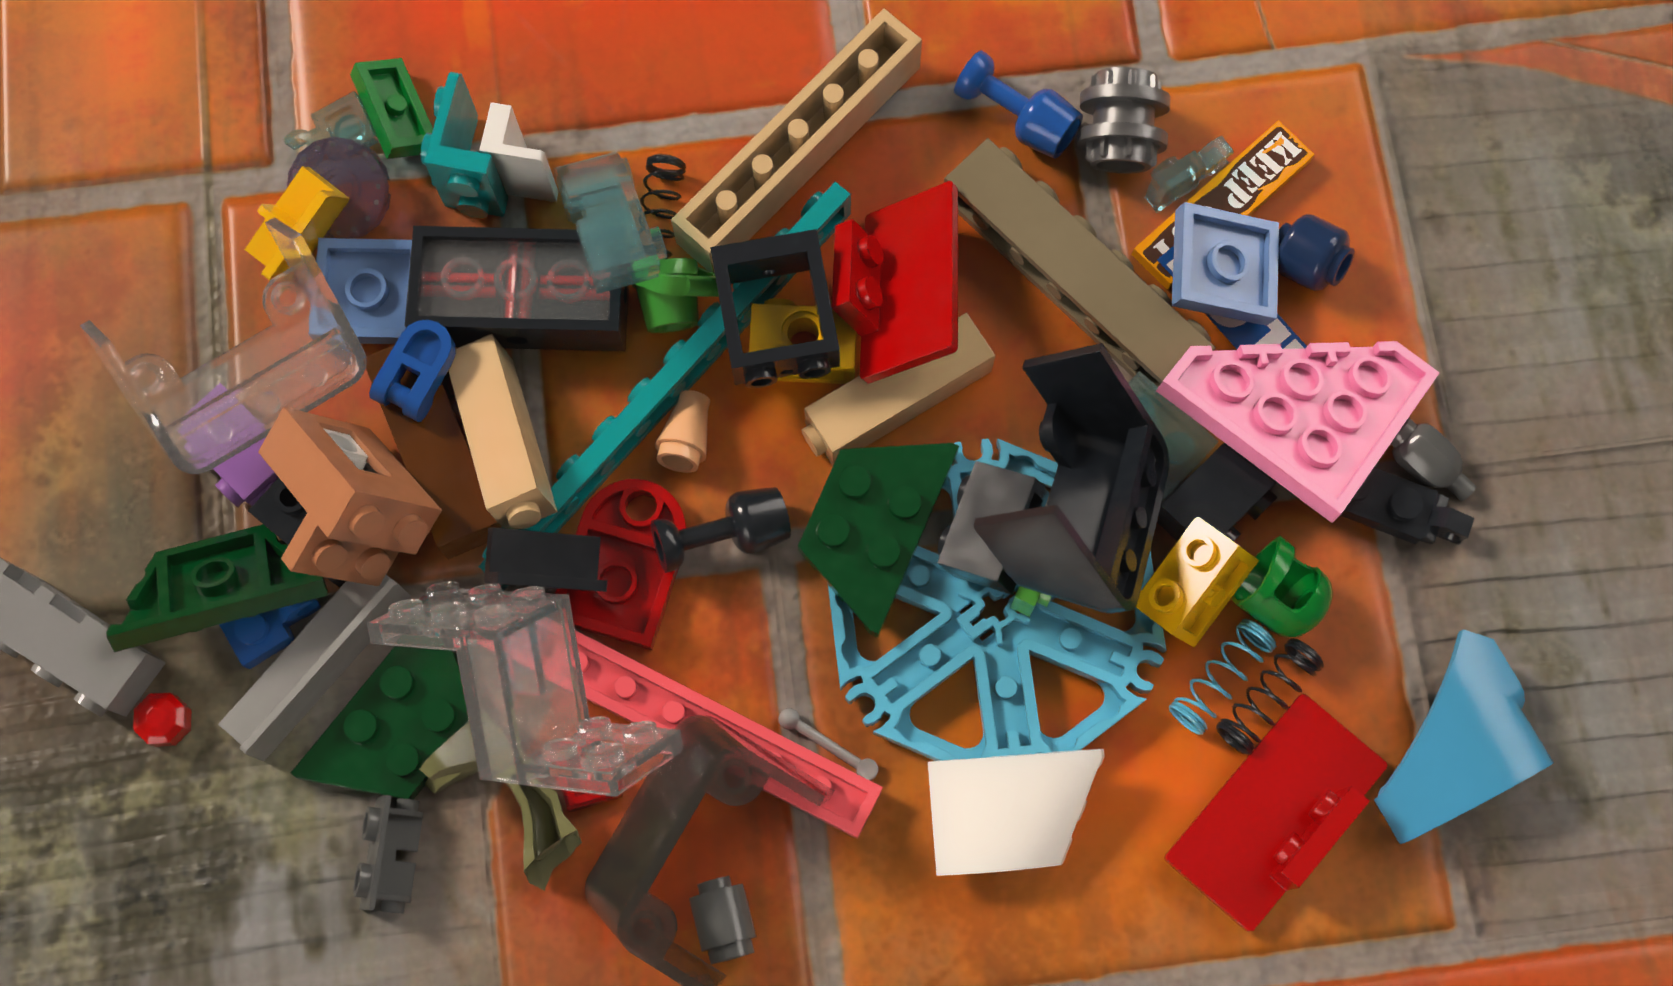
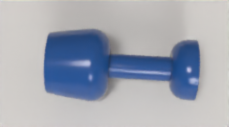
[954,50,1083,159]

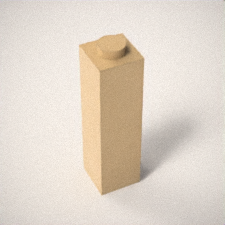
[801,313,995,466]
[448,334,558,530]

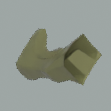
[419,708,582,891]

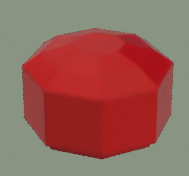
[133,693,192,747]

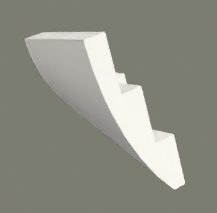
[928,749,1105,876]

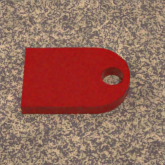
[548,479,687,650]

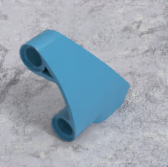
[1374,629,1554,844]

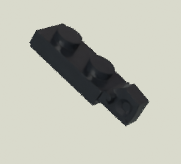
[1340,467,1475,545]

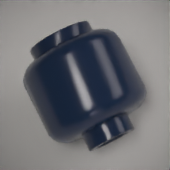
[1278,214,1355,291]

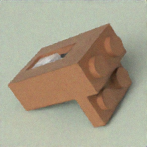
[258,407,442,586]

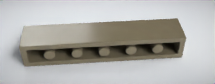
[944,138,1216,406]

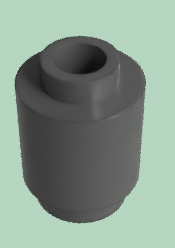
[689,876,757,965]

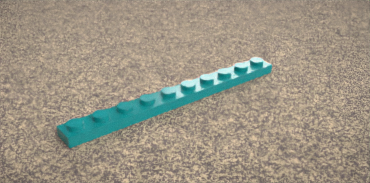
[478,182,851,591]

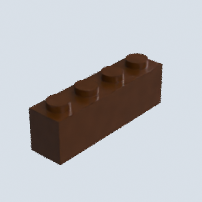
[362,345,503,560]

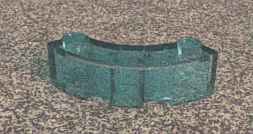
[554,152,667,294]

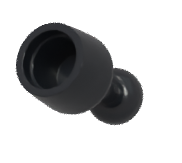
[651,487,791,573]

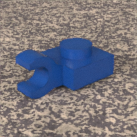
[219,598,321,669]

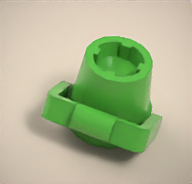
[627,258,719,333]

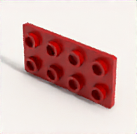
[831,181,958,384]
[1164,694,1388,932]

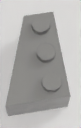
[0,557,166,717]

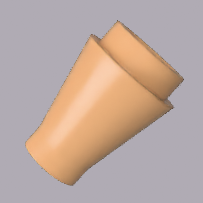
[655,390,710,473]

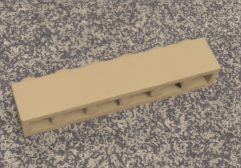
[671,8,922,273]

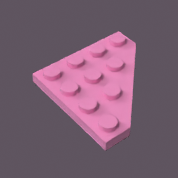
[1156,341,1439,523]

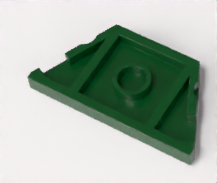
[798,443,959,638]
[106,524,328,652]
[291,607,481,800]

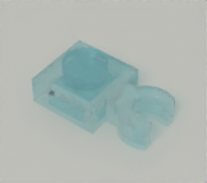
[283,91,379,170]
[1145,136,1234,213]

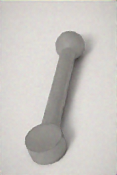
[778,708,878,781]

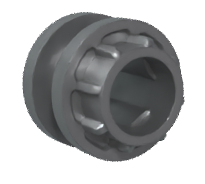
[1077,67,1171,173]

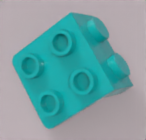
[421,72,508,218]

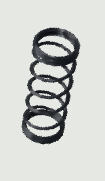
[630,154,686,265]
[1216,638,1324,754]

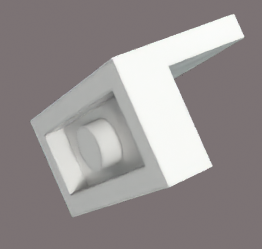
[479,102,559,202]

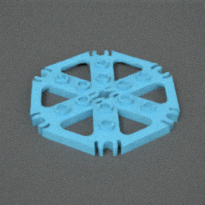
[827,438,1167,761]

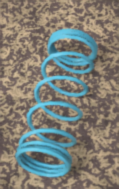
[1169,619,1277,735]

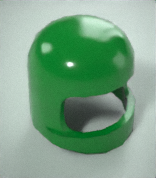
[1232,536,1333,637]

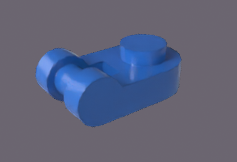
[369,320,456,422]

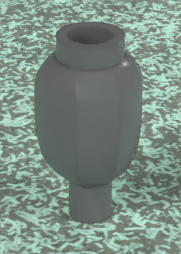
[1391,418,1477,501]

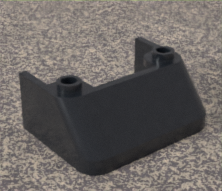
[973,343,1170,613]

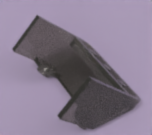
[585,715,835,986]

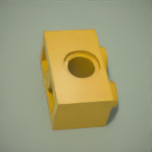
[749,298,857,384]

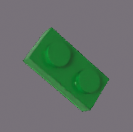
[350,58,433,159]

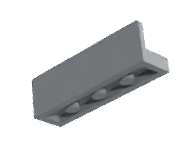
[218,575,411,761]

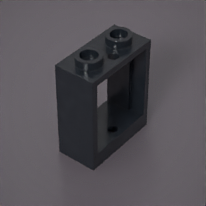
[710,229,840,388]

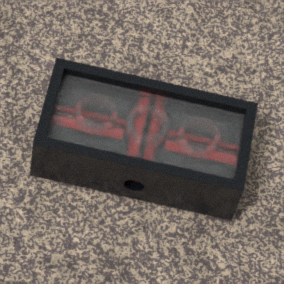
[404,226,631,352]

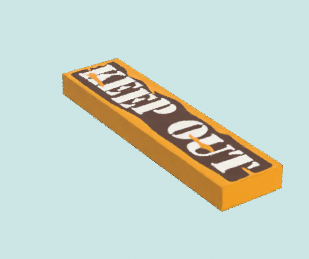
[1132,120,1315,290]

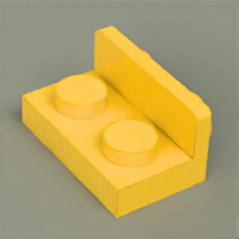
[1136,517,1259,648]

